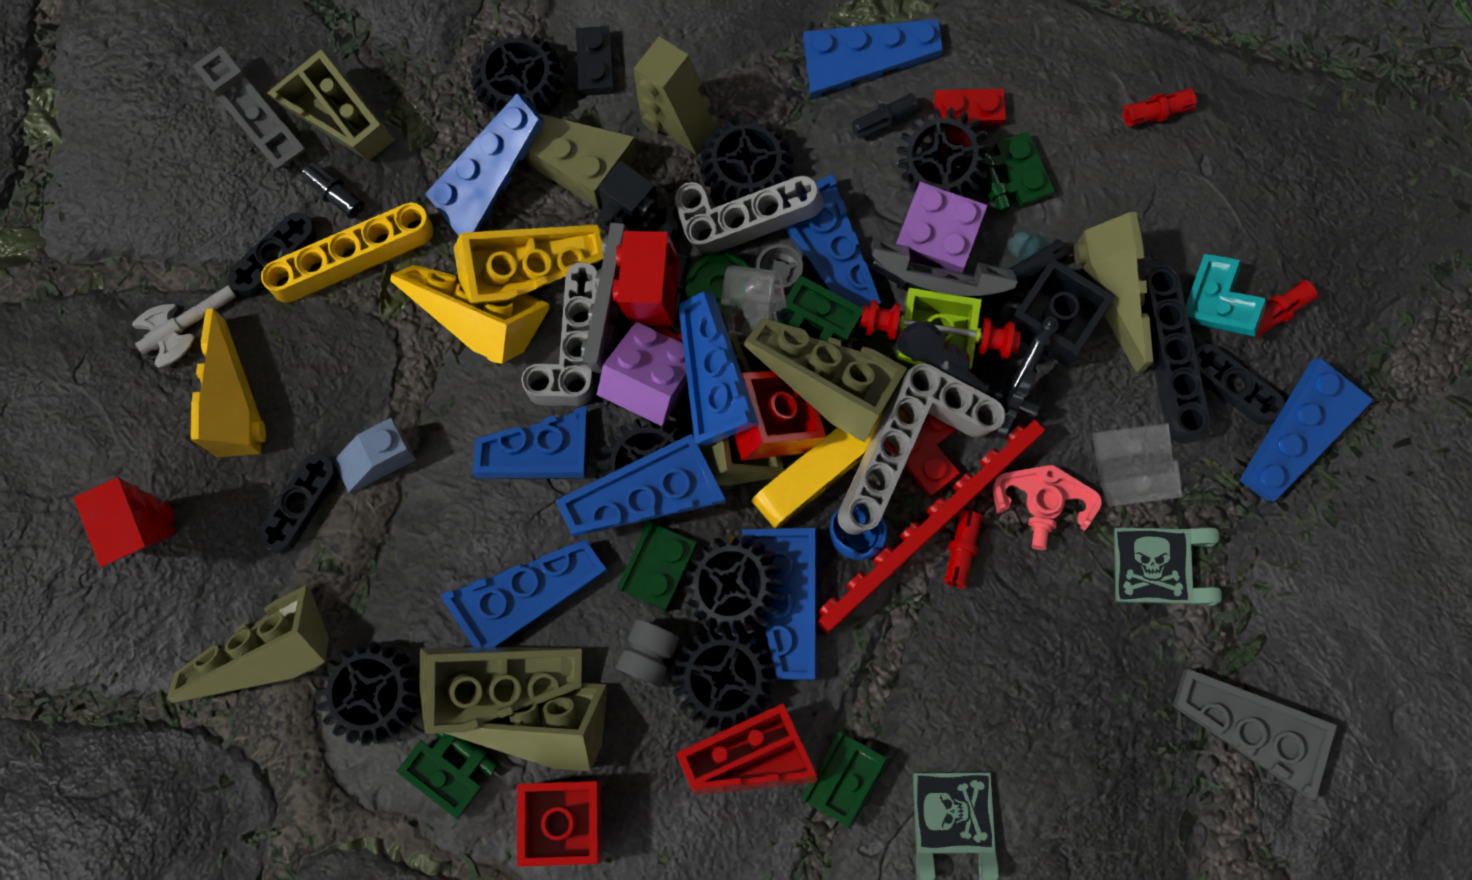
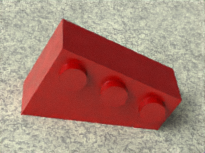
[73,477,176,567]
[676,703,817,796]

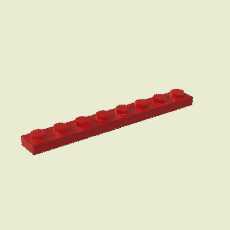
[817,420,1045,635]

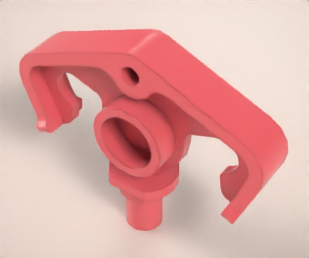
[992,465,1102,550]

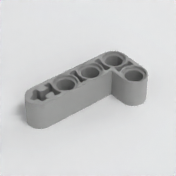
[675,176,823,255]
[521,262,597,407]

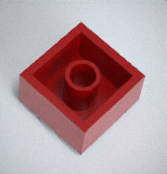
[612,231,680,327]
[734,371,826,460]
[517,781,602,867]

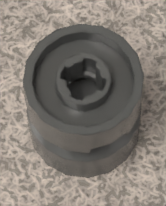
[756,244,803,306]
[614,619,680,689]

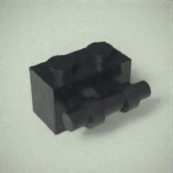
[597,161,659,243]

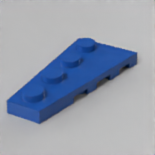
[678,291,759,446]
[1239,359,1373,502]
[742,528,817,681]

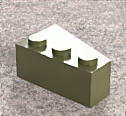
[267,49,396,161]

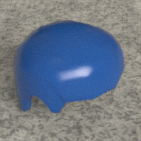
[830,506,888,560]

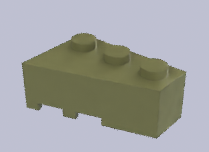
[633,36,720,155]
[522,114,638,209]

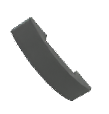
[192,46,306,171]
[871,238,1017,296]

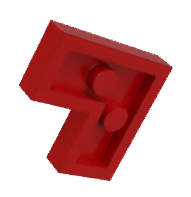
[933,88,1006,159]
[884,403,960,498]

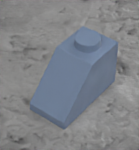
[333,418,416,494]

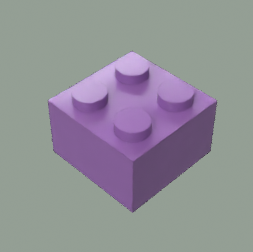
[896,182,987,273]
[597,321,688,426]

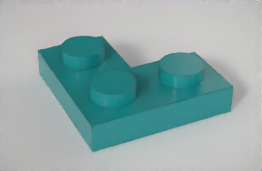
[1186,253,1267,337]

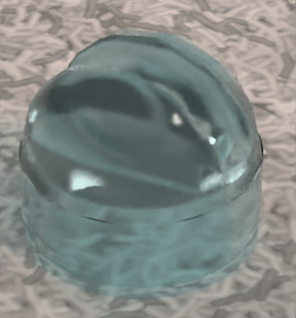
[1008,230,1039,261]

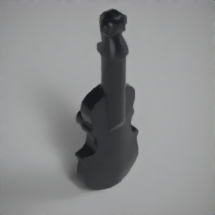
[991,316,1059,440]
[897,321,1004,405]

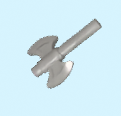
[132,285,237,368]

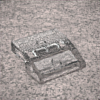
[721,265,787,346]
[1093,423,1182,507]

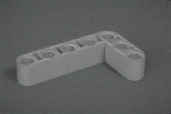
[838,363,1005,535]

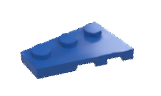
[472,406,588,478]

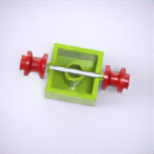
[860,288,1021,372]

